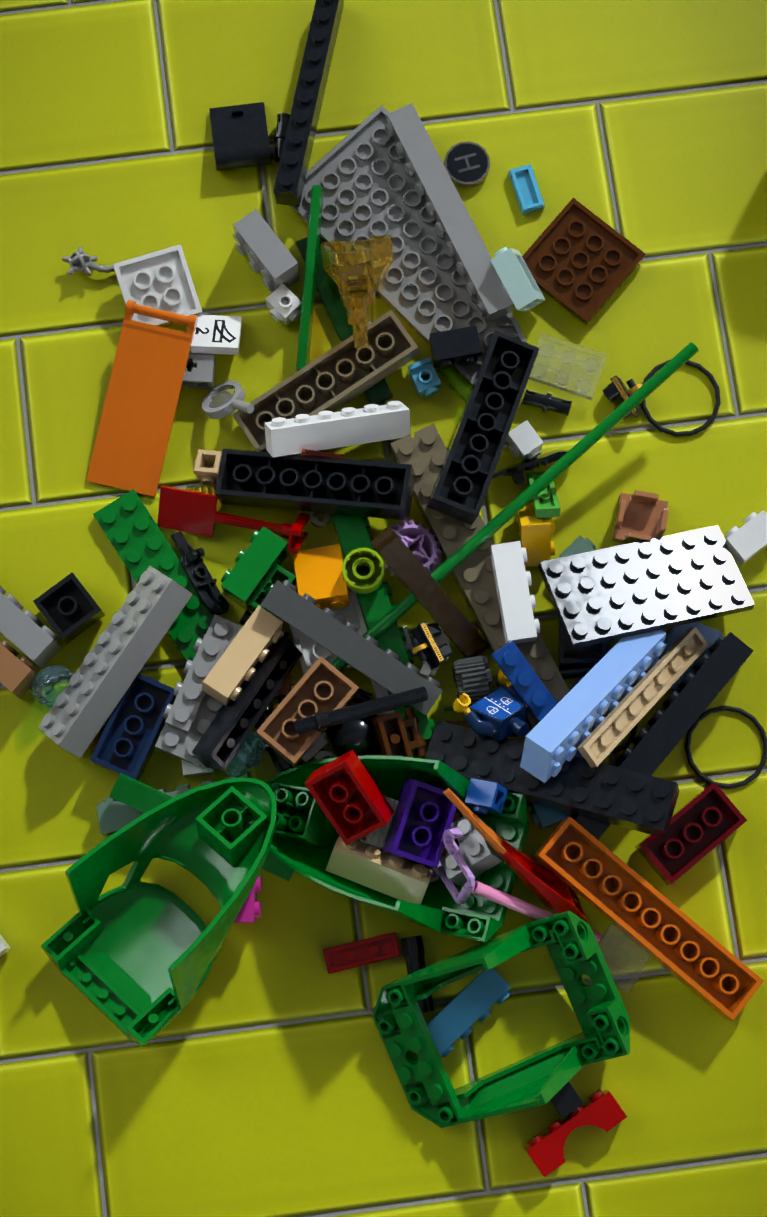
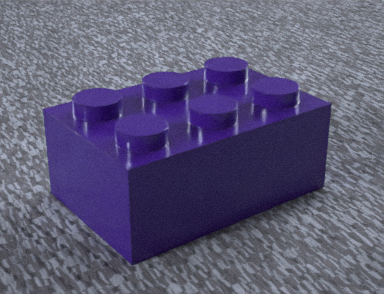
[382,779,460,869]

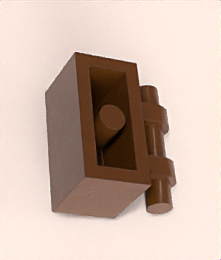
[371,707,426,758]

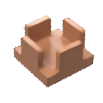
[612,490,669,544]

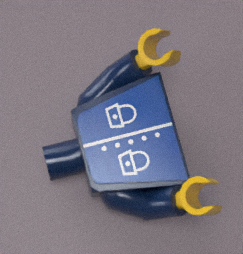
[453,669,529,741]

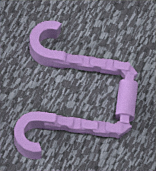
[425,828,475,904]

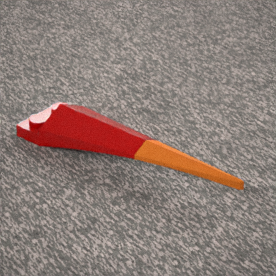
[443,788,588,923]

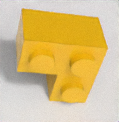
[516,500,555,567]

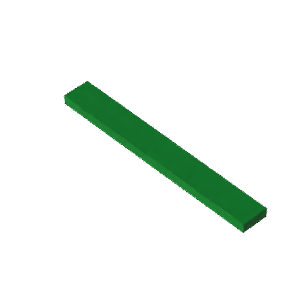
[296,185,324,371]
[109,772,295,881]

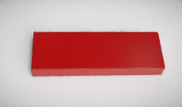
[323,932,401,974]

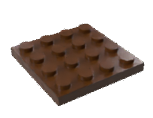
[522,198,646,325]

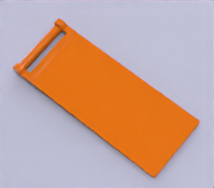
[87,300,198,497]

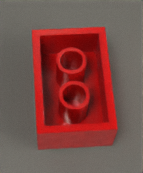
[305,750,394,846]

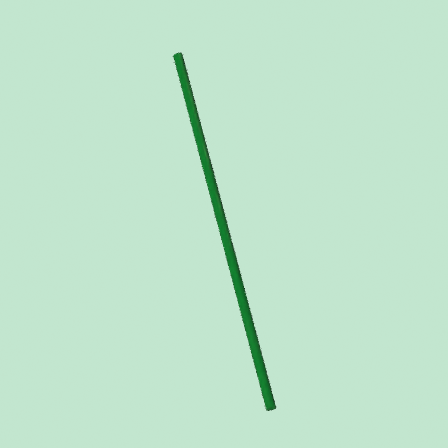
[331,342,699,671]

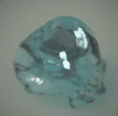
[30,665,73,708]

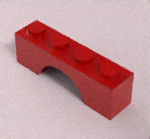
[525,1089,627,1178]

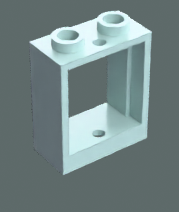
[490,247,545,312]

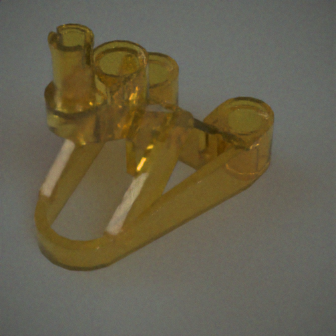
[321,235,394,348]

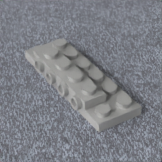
[155,615,243,768]

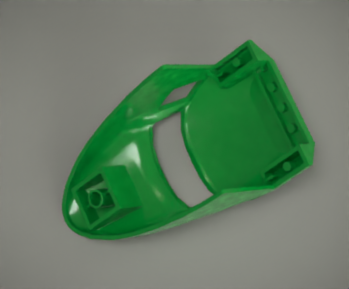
[41,778,277,1047]

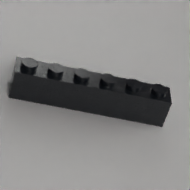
[192,638,302,771]

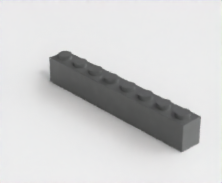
[261,580,442,715]

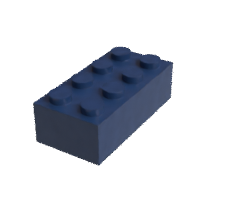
[90,673,176,781]

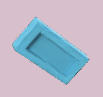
[508,164,545,215]

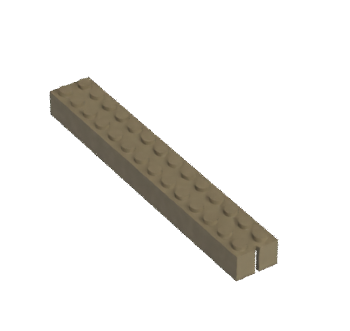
[390,423,569,731]

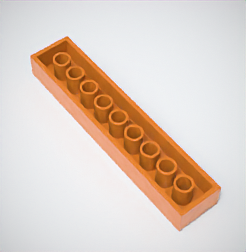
[533,816,764,1021]

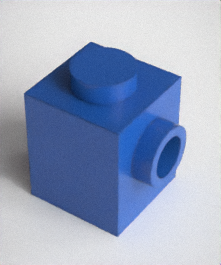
[465,778,508,815]

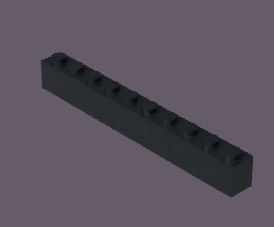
[273,0,344,207]

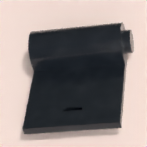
[209,102,276,171]

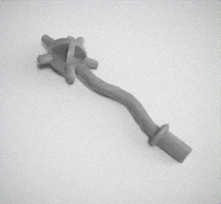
[62,247,115,275]

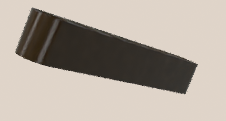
[370,526,489,658]

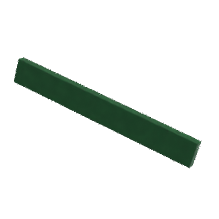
[296,237,393,405]

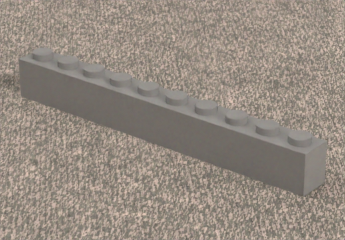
[385,103,514,323]

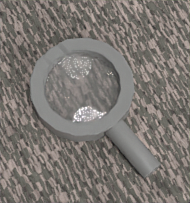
[202,381,254,419]

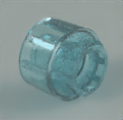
[225,731,265,778]

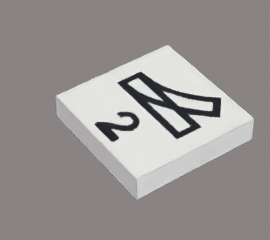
[191,315,242,355]

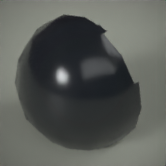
[326,714,381,757]

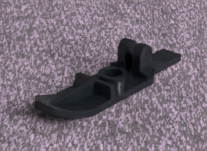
[492,450,569,485]
[171,531,229,616]

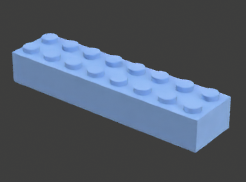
[520,630,666,783]

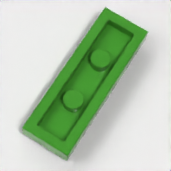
[527,472,560,519]

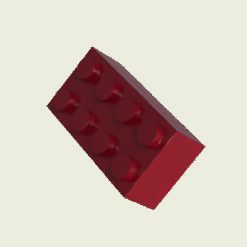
[635,782,747,885]

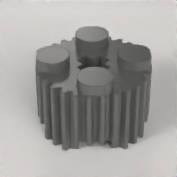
[452,656,493,707]

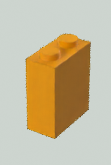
[292,544,350,610]

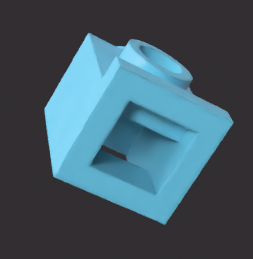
[407,357,441,398]

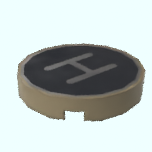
[444,141,490,188]

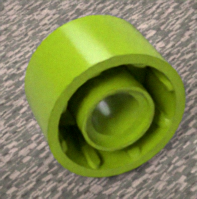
[342,548,384,594]

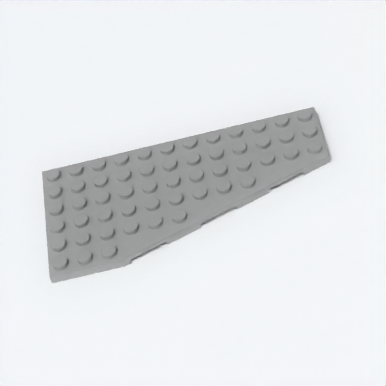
[290,105,526,387]

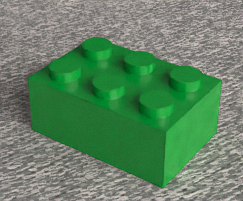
[221,526,290,611]

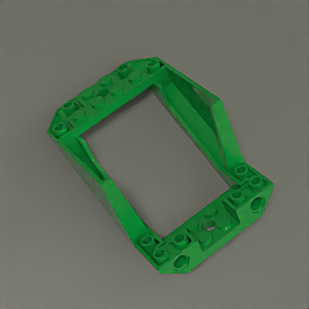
[372,911,630,1128]

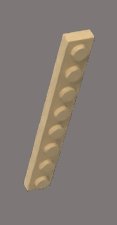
[577,626,709,768]

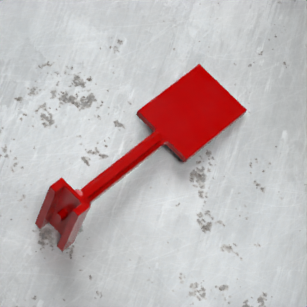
[157,485,310,554]

